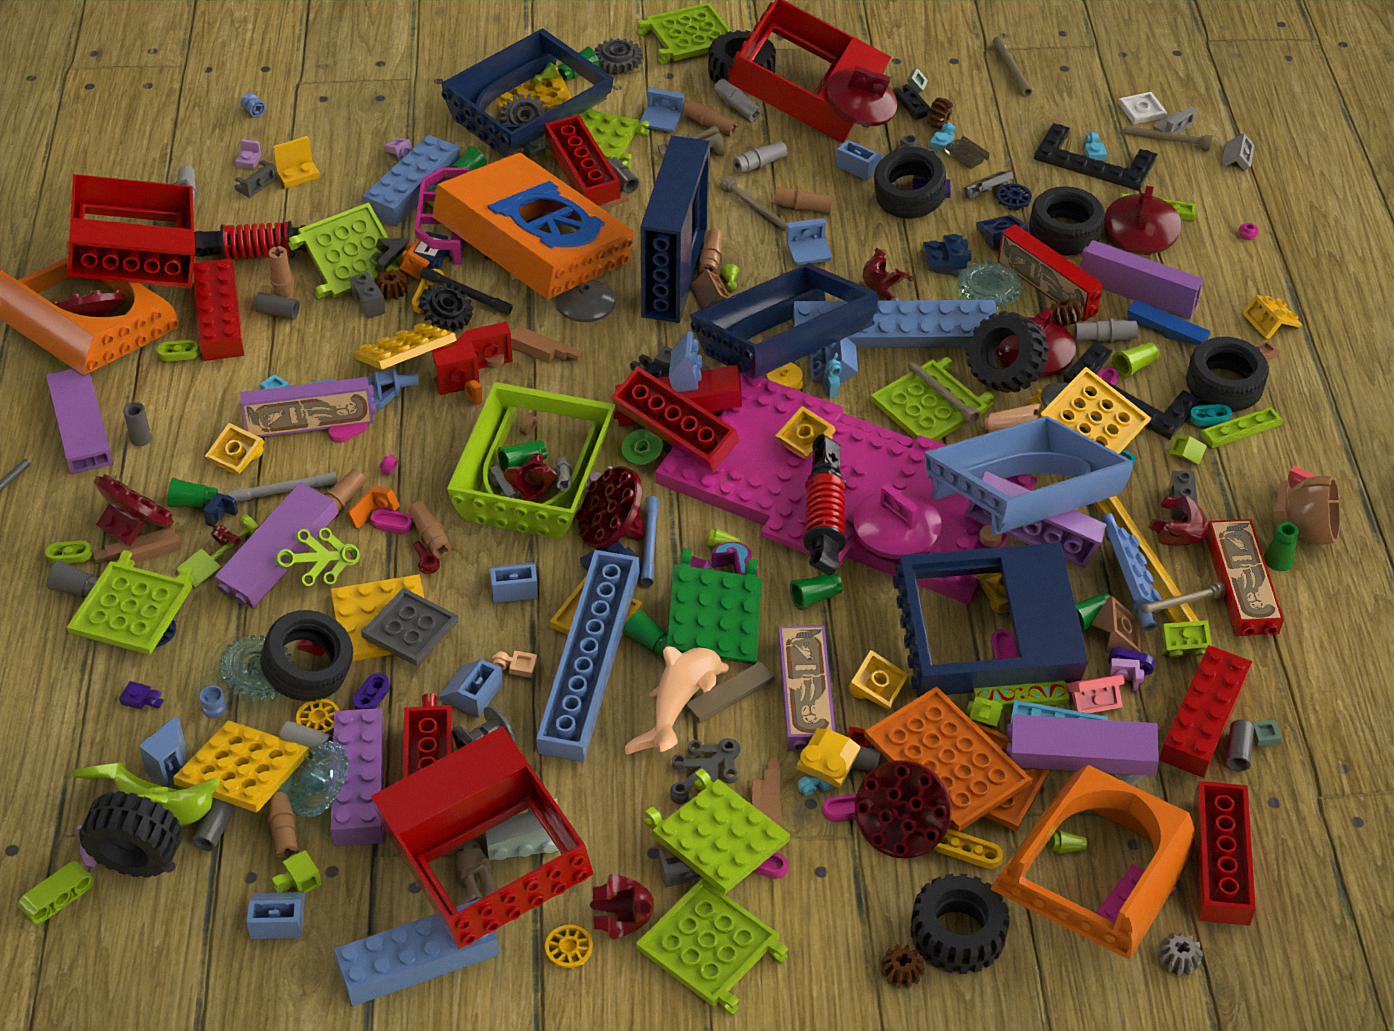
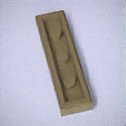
[686,662,774,724]

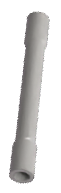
[228,472,337,503]

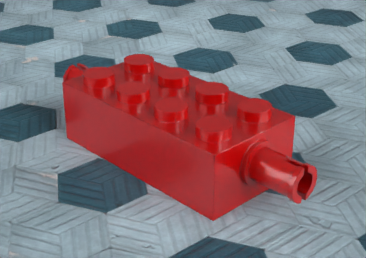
[403,693,454,778]

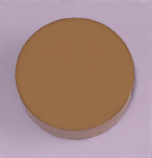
[484,354,504,367]
[520,413,538,435]
[979,525,1002,546]

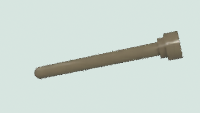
[1123,126,1213,150]
[720,175,787,230]
[908,361,981,425]
[1142,581,1226,613]

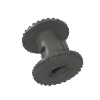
[452,705,515,749]

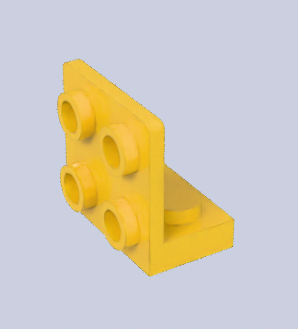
[272,136,320,189]
[1242,295,1302,339]

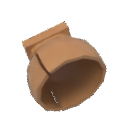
[1275,475,1340,545]

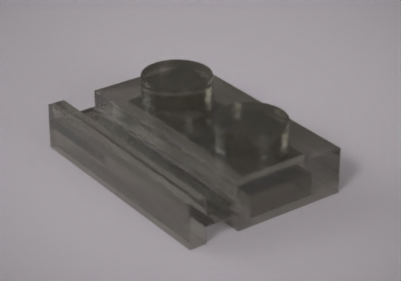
[944,135,990,169]

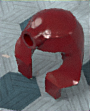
[862,247,915,301]
[503,453,557,502]
[1148,495,1208,546]
[590,874,654,940]

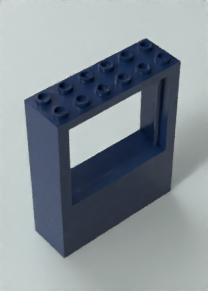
[640,135,710,323]
[893,543,1088,698]

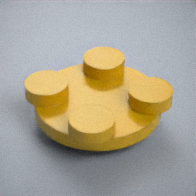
[766,363,803,390]

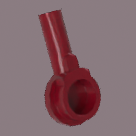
[210,525,242,545]
[413,541,440,574]

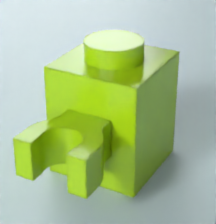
[966,696,1003,729]
[272,850,322,893]

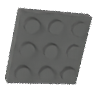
[361,587,459,666]

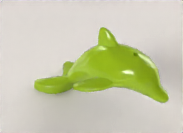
[71,762,220,826]

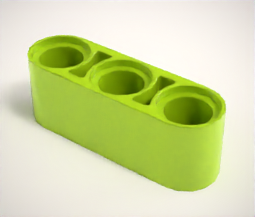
[18,861,94,924]

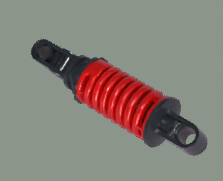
[194,221,308,260]
[803,434,846,576]

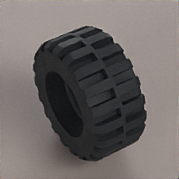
[708,30,776,92]
[966,311,1049,393]
[79,791,183,878]
[910,873,1010,974]

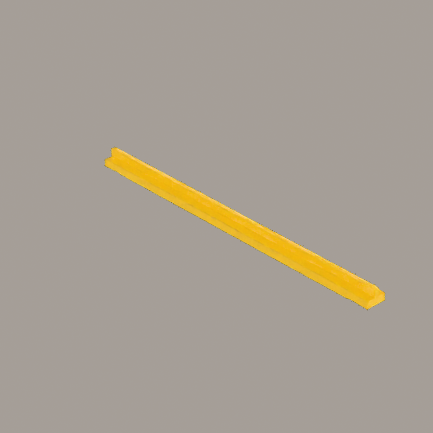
[1028,389,1199,623]

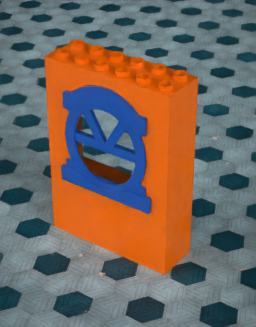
[432,152,635,300]

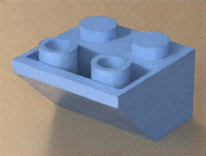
[836,139,884,180]
[669,331,702,392]
[810,337,858,383]
[490,562,538,603]
[438,659,503,718]
[139,716,186,788]
[247,892,306,939]

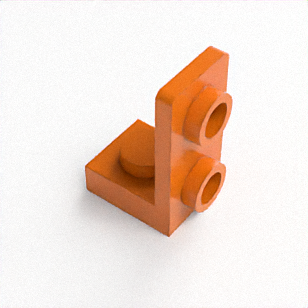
[399,238,429,280]
[347,486,400,529]

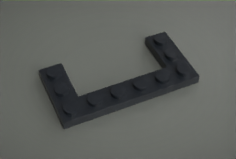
[1034,123,1158,191]
[1063,342,1201,440]

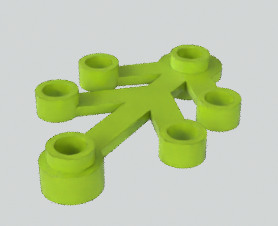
[275,528,360,587]

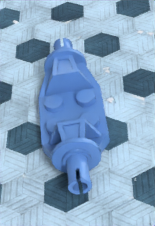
[312,368,419,410]

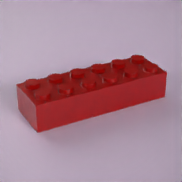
[544,114,621,205]
[193,258,244,361]
[611,366,739,472]
[1159,645,1252,778]
[1194,781,1256,926]

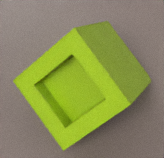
[1168,434,1207,464]

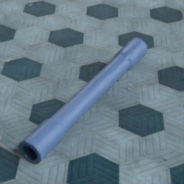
[640,496,659,586]

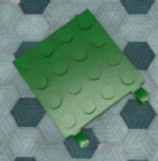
[666,548,762,665]

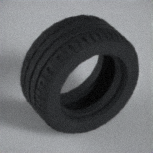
[874,147,947,219]
[1029,186,1105,256]
[1186,337,1269,412]
[260,610,353,701]

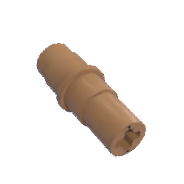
[684,99,738,136]
[774,187,833,213]
[699,229,724,274]
[269,246,294,299]
[324,469,366,513]
[408,501,451,558]
[267,792,299,861]

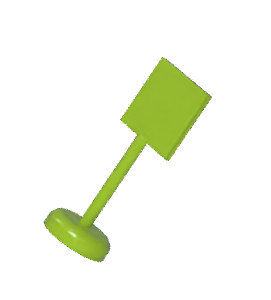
[176,513,259,588]

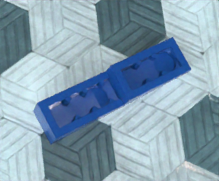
[1127,299,1210,345]

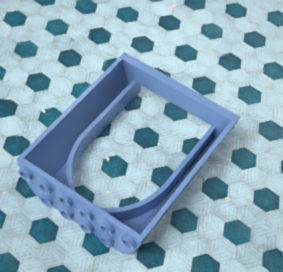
[924,416,1133,535]

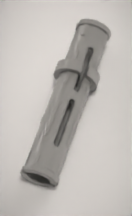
[555,457,572,492]

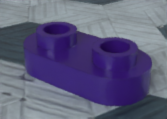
[1108,647,1155,676]
[353,673,390,710]

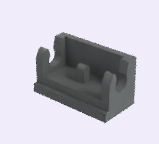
[235,160,277,198]

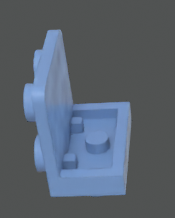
[640,87,684,132]
[786,218,832,265]

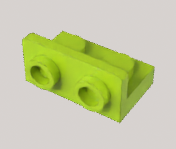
[1161,620,1212,658]

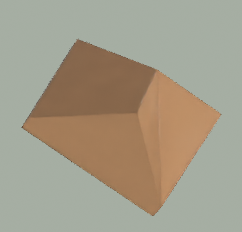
[1091,596,1142,653]

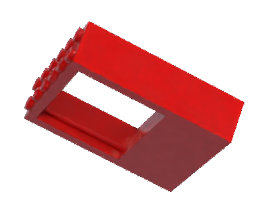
[728,0,891,143]
[67,174,195,288]
[371,726,594,950]

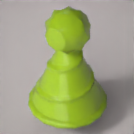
[533,62,559,84]
[720,264,739,291]

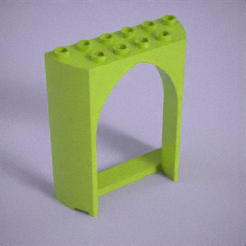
[447,382,616,539]

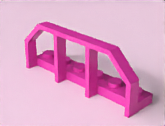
[415,167,469,265]

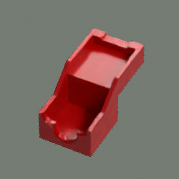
[431,322,513,395]

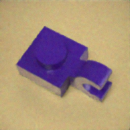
[119,681,164,710]

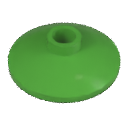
[621,429,663,465]

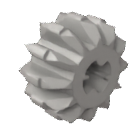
[1158,931,1203,976]

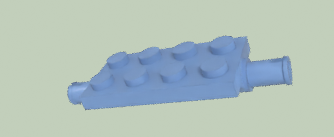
[1100,513,1161,631]

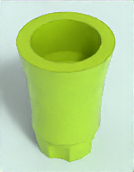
[1112,342,1159,378]

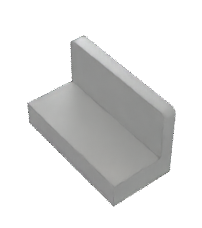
[1154,106,1196,134]
[1222,133,1255,171]

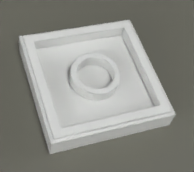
[1118,92,1167,125]

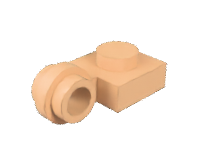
[491,650,537,678]

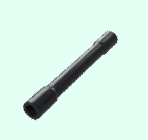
[420,267,513,315]

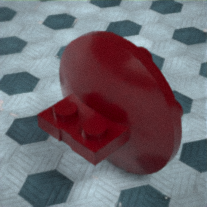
[826,66,897,128]
[1104,185,1181,255]
[51,290,127,317]
[996,308,1076,377]
[576,466,644,549]
[94,474,174,546]
[855,760,952,859]

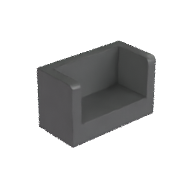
[658,849,704,887]

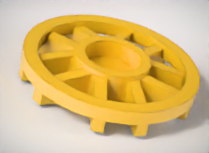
[296,699,340,734]
[545,925,593,970]

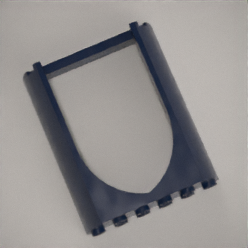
[441,28,613,157]
[690,263,878,380]

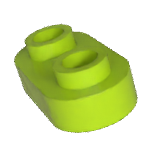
[157,340,199,361]
[45,540,92,564]

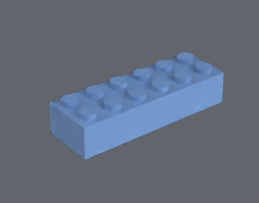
[363,134,460,226]
[334,898,499,1007]

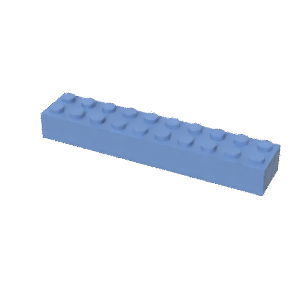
[793,300,996,348]
[536,550,640,762]

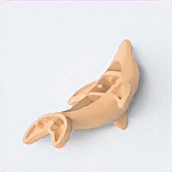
[625,646,729,755]

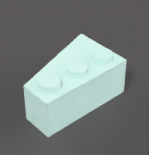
[486,798,559,860]

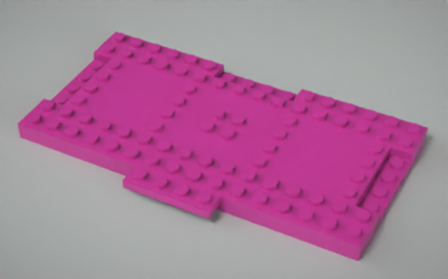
[655,373,1038,605]

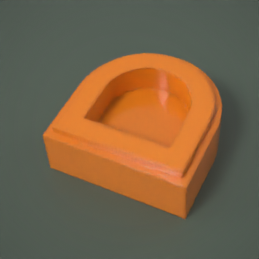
[465,380,482,405]

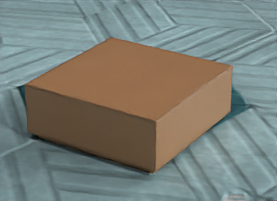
[1253,339,1280,361]

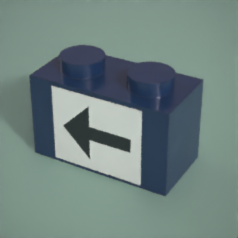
[413,231,450,269]

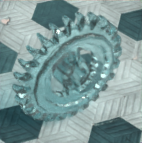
[957,261,1022,310]
[219,635,296,703]
[290,741,348,818]

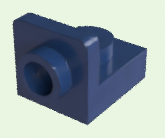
[203,492,238,527]

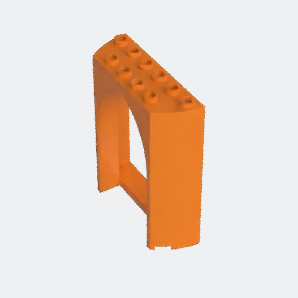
[0,240,179,375]
[990,765,1195,960]

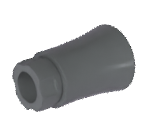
[47,560,98,598]

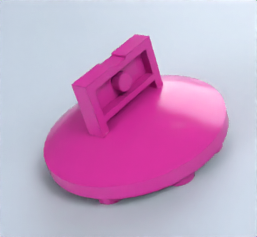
[853,483,941,559]

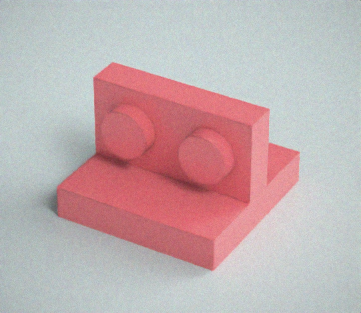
[1065,675,1125,713]

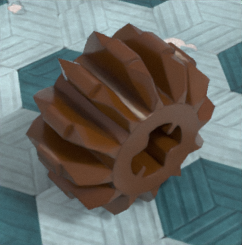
[926,97,954,129]
[374,268,408,301]
[1050,298,1084,327]
[881,944,925,989]

